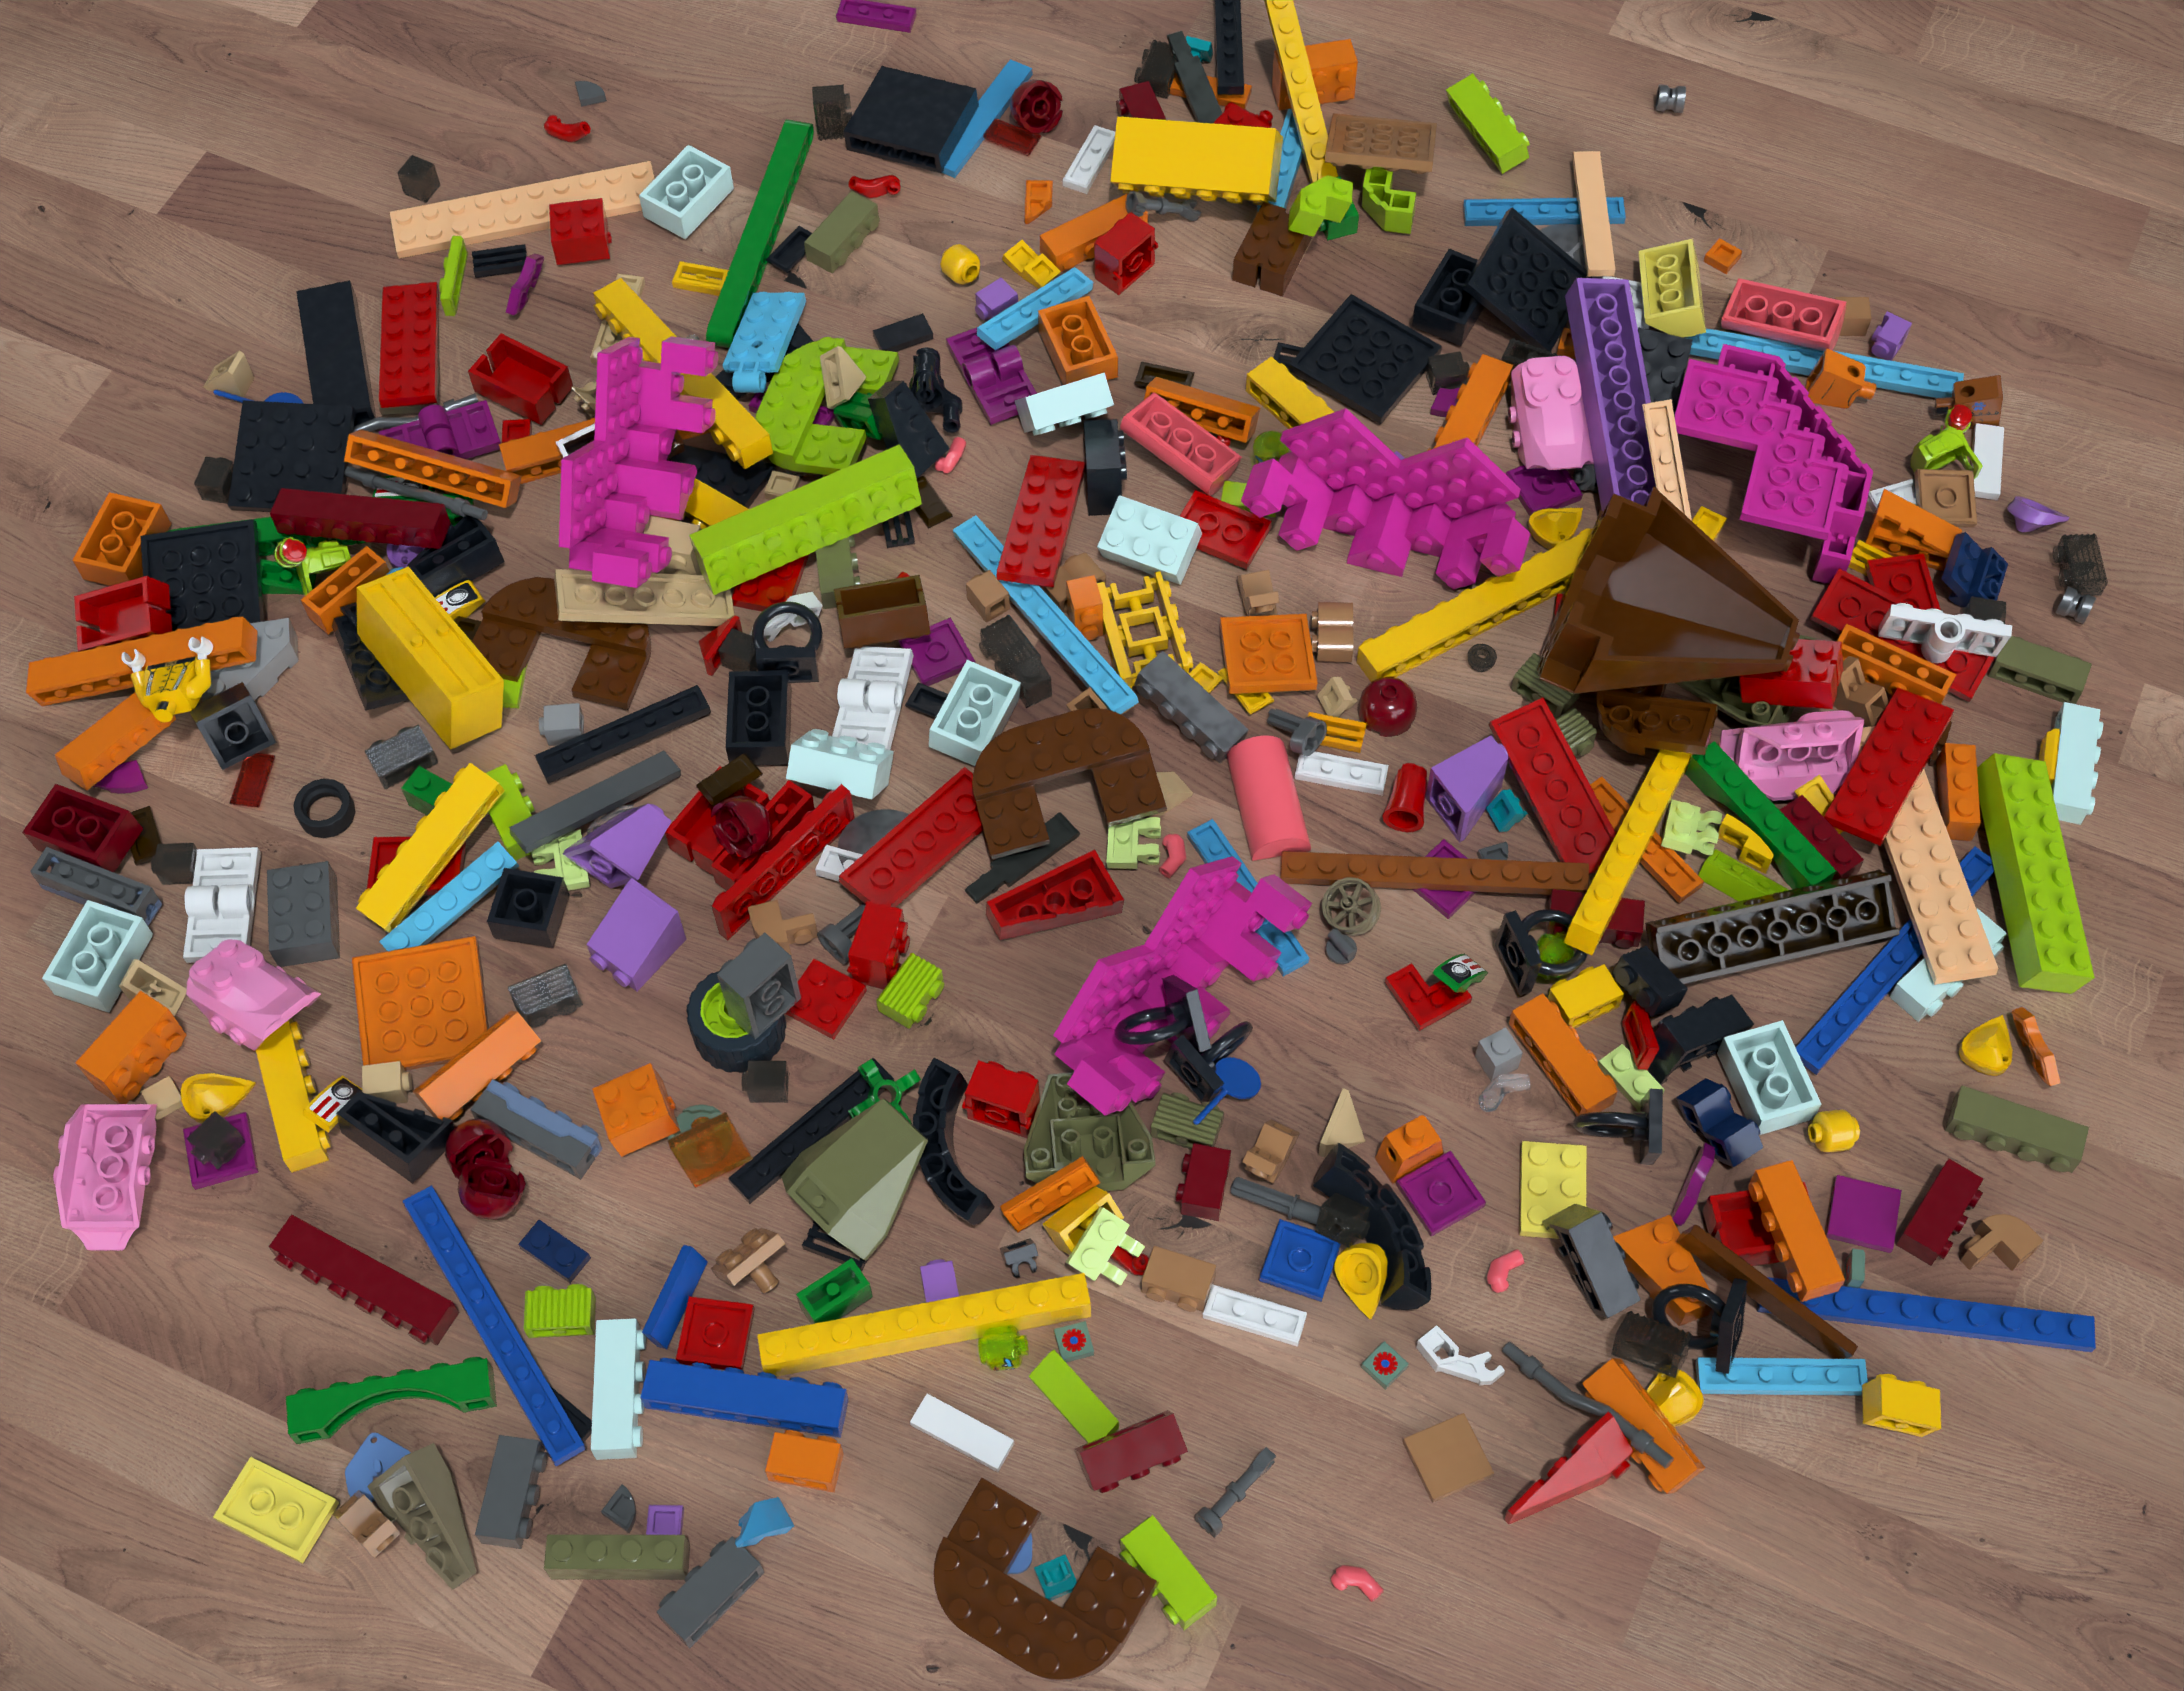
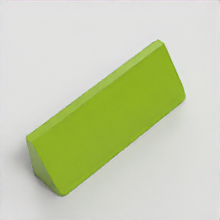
[1698,849,1789,901]
[1029,1349,1119,1443]

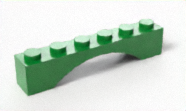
[1686,741,1836,889]
[286,1357,497,1444]

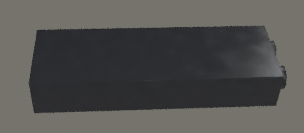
[296,280,376,426]

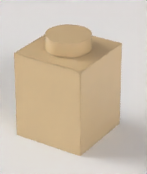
[362,1061,412,1104]

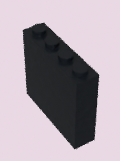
[843,66,979,173]

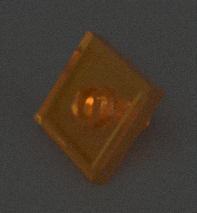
[668,1112,753,1188]

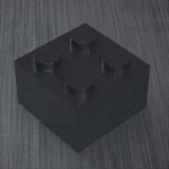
[190,682,277,770]
[487,868,570,948]

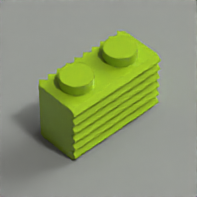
[876,953,944,1029]
[524,1284,596,1338]

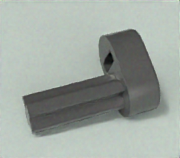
[1267,708,1327,757]
[817,903,866,964]

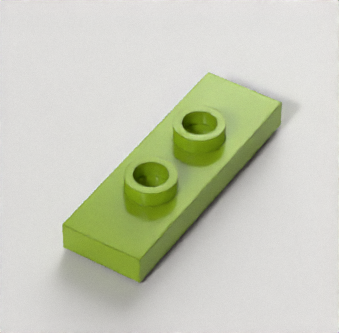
[439,236,468,316]

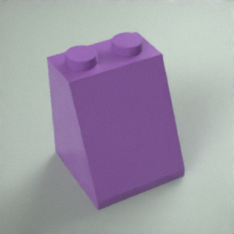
[1425,735,1508,842]
[563,803,671,888]
[587,878,686,992]

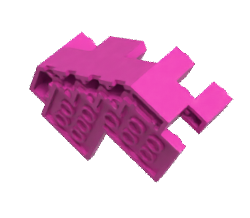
[559,336,718,588]
[1674,344,1873,584]
[1241,408,1530,590]
[1053,856,1312,1116]

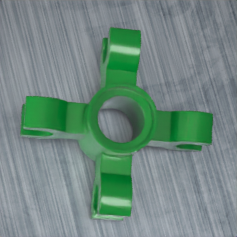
[848,1059,921,1124]

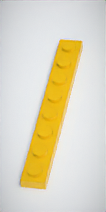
[1264,0,1338,184]

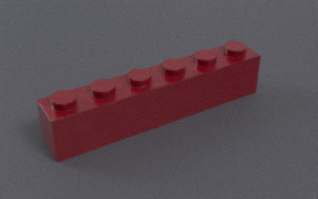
[270,488,451,549]
[268,1214,459,1346]

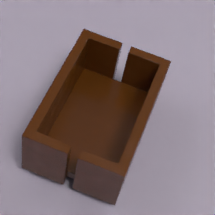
[1232,202,1312,297]
[834,575,931,649]

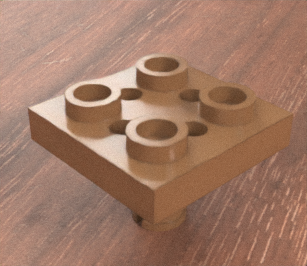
[710,1228,785,1294]

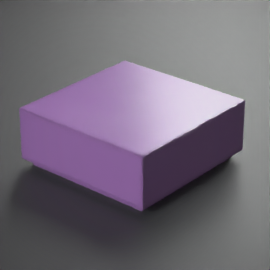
[646,1505,684,1535]

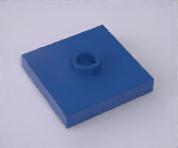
[1259,1219,1342,1302]

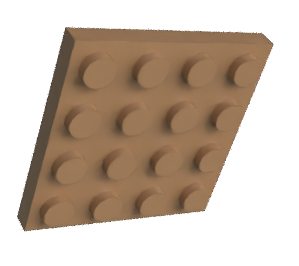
[1325,113,1437,174]

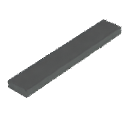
[509,751,681,854]

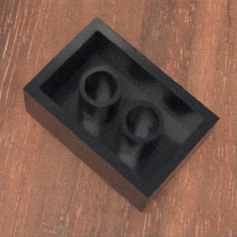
[1412,249,1484,346]
[725,670,792,765]

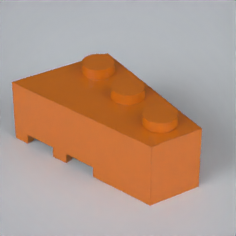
[1865,489,1962,572]
[1613,1215,1712,1326]

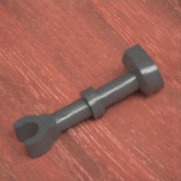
[1126,191,1201,221]
[1194,1447,1276,1538]

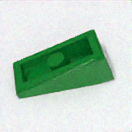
[260,559,316,595]

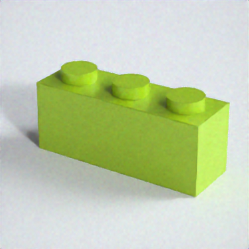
[486,764,535,861]
[1119,1515,1217,1630]

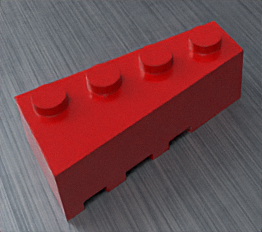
[986,849,1124,940]

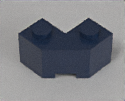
[1676,1078,1764,1167]

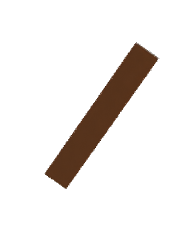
[1677,1224,1858,1359]

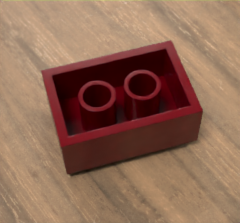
[22,784,143,872]

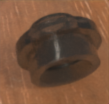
[1467,644,1497,672]

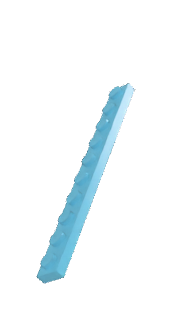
[1685,328,1964,398]
[953,515,1139,714]

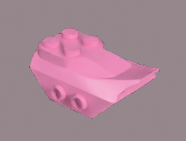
[1508,356,1594,470]
[1719,710,1864,801]
[186,939,321,1051]
[53,1104,157,1251]

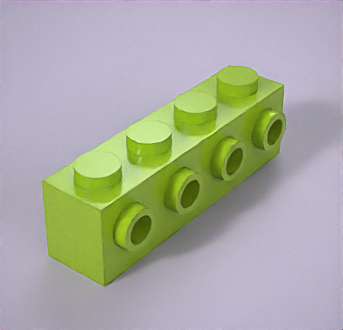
[1446,73,1530,174]

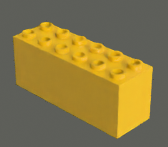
[1110,116,1283,205]
[357,566,504,750]

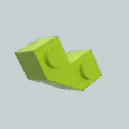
[1362,167,1416,234]
[1288,175,1353,237]

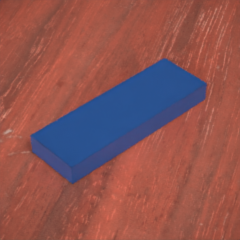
[642,1245,708,1349]

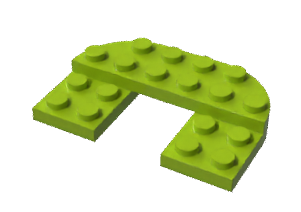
[755,337,899,475]

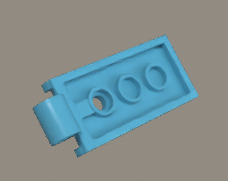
[723,292,806,393]

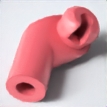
[935,437,966,474]
[1159,834,1186,878]
[1486,1249,1524,1293]
[1331,1565,1384,1602]

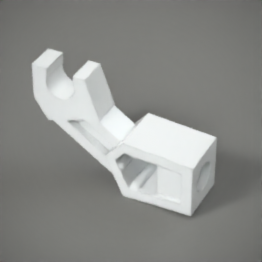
[749,592,823,642]
[1416,1325,1505,1386]

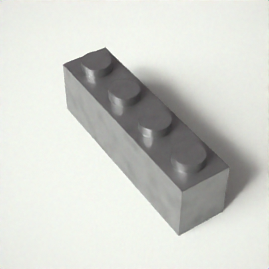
[1134,650,1249,763]

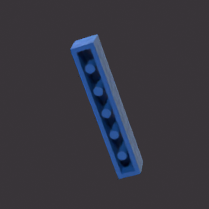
[640,1358,849,1438]

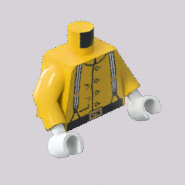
[122,636,213,722]

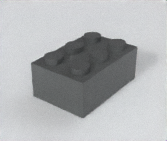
[267,861,340,967]
[717,932,801,1040]

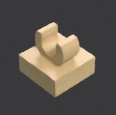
[1317,677,1357,717]

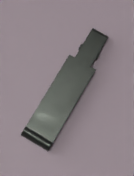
[1167,30,1222,124]
[965,812,1080,904]

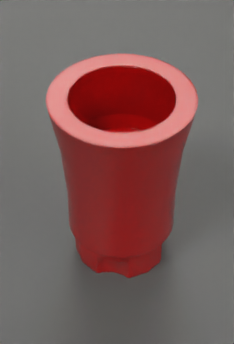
[1382,763,1428,832]

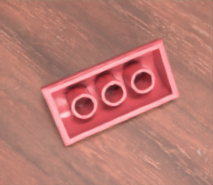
[1721,278,1846,351]
[1120,392,1242,496]
[1227,736,1311,861]

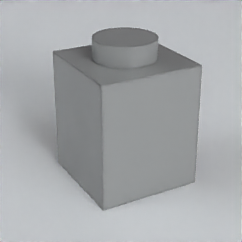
[539,703,584,746]
[1475,1027,1523,1082]

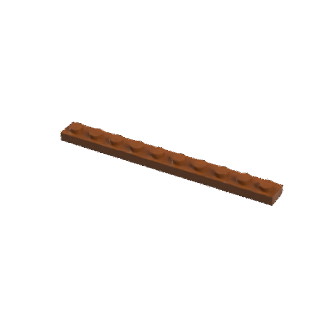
[1281,851,1589,895]

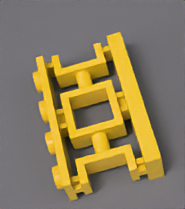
[1097,571,1193,689]

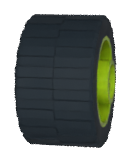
[686,971,786,1073]

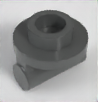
[1573,464,1599,493]
[1326,928,1357,964]

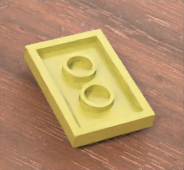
[1519,1141,1587,1239]
[213,1457,339,1564]

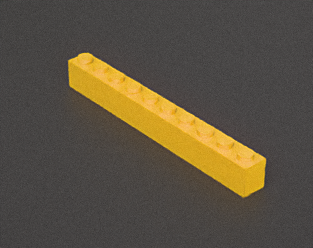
[593,278,773,469]
[1357,528,1593,682]
[1563,749,1694,956]
[757,1273,1091,1377]

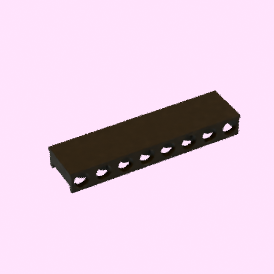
[1645,870,1900,984]

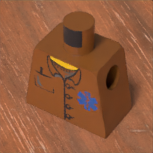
[1935,375,2003,429]

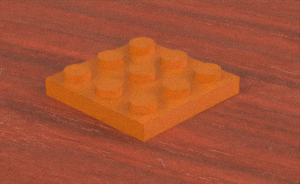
[1219,614,1318,694]

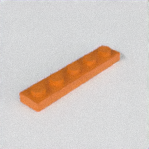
[1590,776,1704,904]

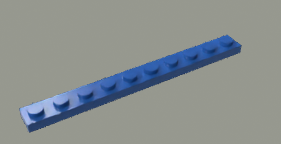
[1796,846,1995,1075]
[403,1185,586,1467]
[1757,1277,2096,1352]

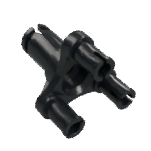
[909,347,963,433]

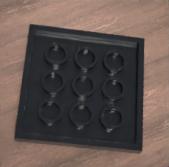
[1462,207,1592,356]
[1289,294,1442,424]
[228,400,356,512]
[141,519,264,632]

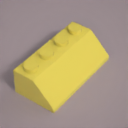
[1639,239,1706,338]

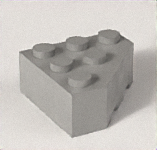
[202,618,299,702]

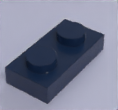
[518,1220,591,1284]

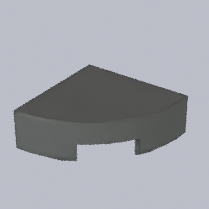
[575,81,607,107]
[1477,842,1509,860]
[601,1484,636,1533]

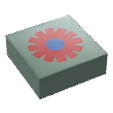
[1844,1248,1865,1288]
[1054,1321,1094,1363]
[1361,1341,1409,1390]

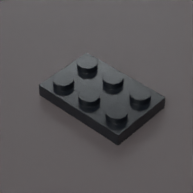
[1638,327,1693,414]

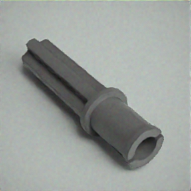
[1230,1177,1326,1227]

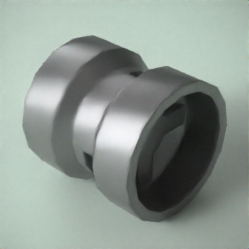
[1656,84,1686,113]
[2056,586,2096,624]

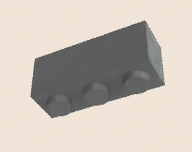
[475,1435,547,1549]
[656,1536,765,1649]

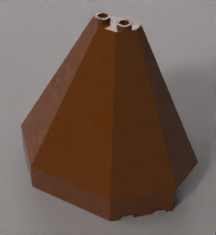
[1537,487,1800,694]

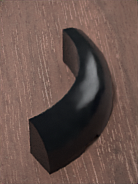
[913,1057,995,1225]
[1313,1143,1432,1310]

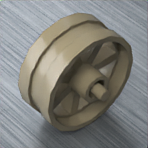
[1322,877,1381,936]

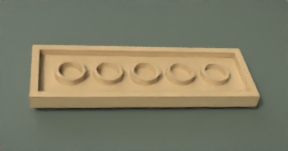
[554,569,734,626]

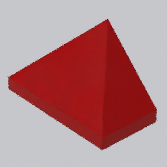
[698,615,743,676]

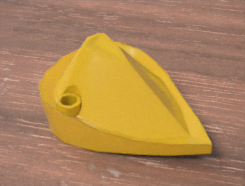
[1528,508,1583,550]
[1958,1015,2013,1076]
[181,1073,256,1124]
[1334,1243,1388,1319]
[1647,1368,1704,1427]

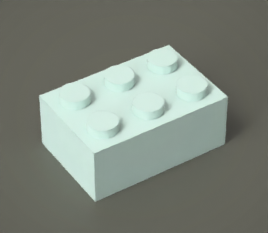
[639,145,734,239]
[1015,373,1114,436]
[1097,495,1202,585]
[929,660,1021,766]
[786,729,894,800]
[42,900,153,1013]
[1717,1020,1821,1135]

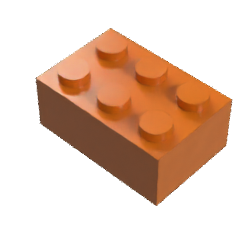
[1272,39,1358,110]
[1038,296,1118,385]
[72,492,171,586]
[75,990,187,1104]

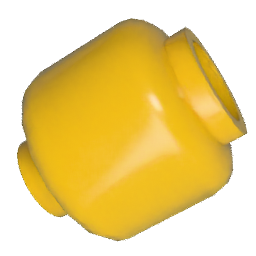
[940,244,980,285]
[1808,1109,1860,1153]

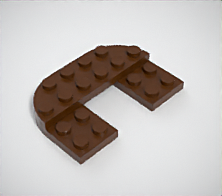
[472,577,651,710]
[1597,684,1718,756]
[972,708,1167,860]
[934,1477,1159,1682]

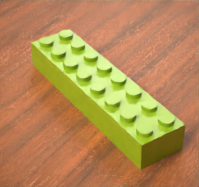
[689,444,922,595]
[1977,753,2095,994]

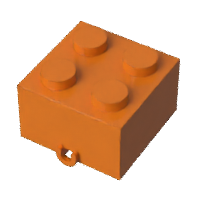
[592,1063,680,1157]

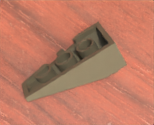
[367,1443,476,1590]

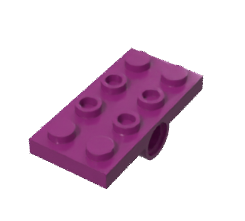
[946,327,1037,425]
[379,400,501,476]

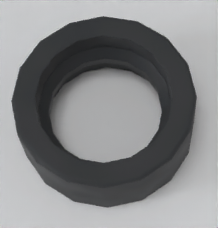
[293,778,355,838]

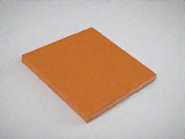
[352,936,488,1071]

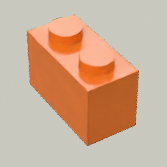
[1066,575,1103,640]
[765,1430,844,1493]

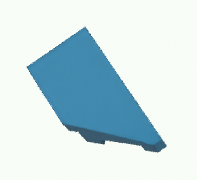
[735,1497,794,1548]

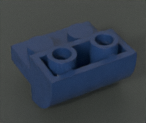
[1942,532,2008,611]

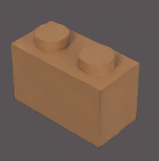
[1142,1246,1216,1312]

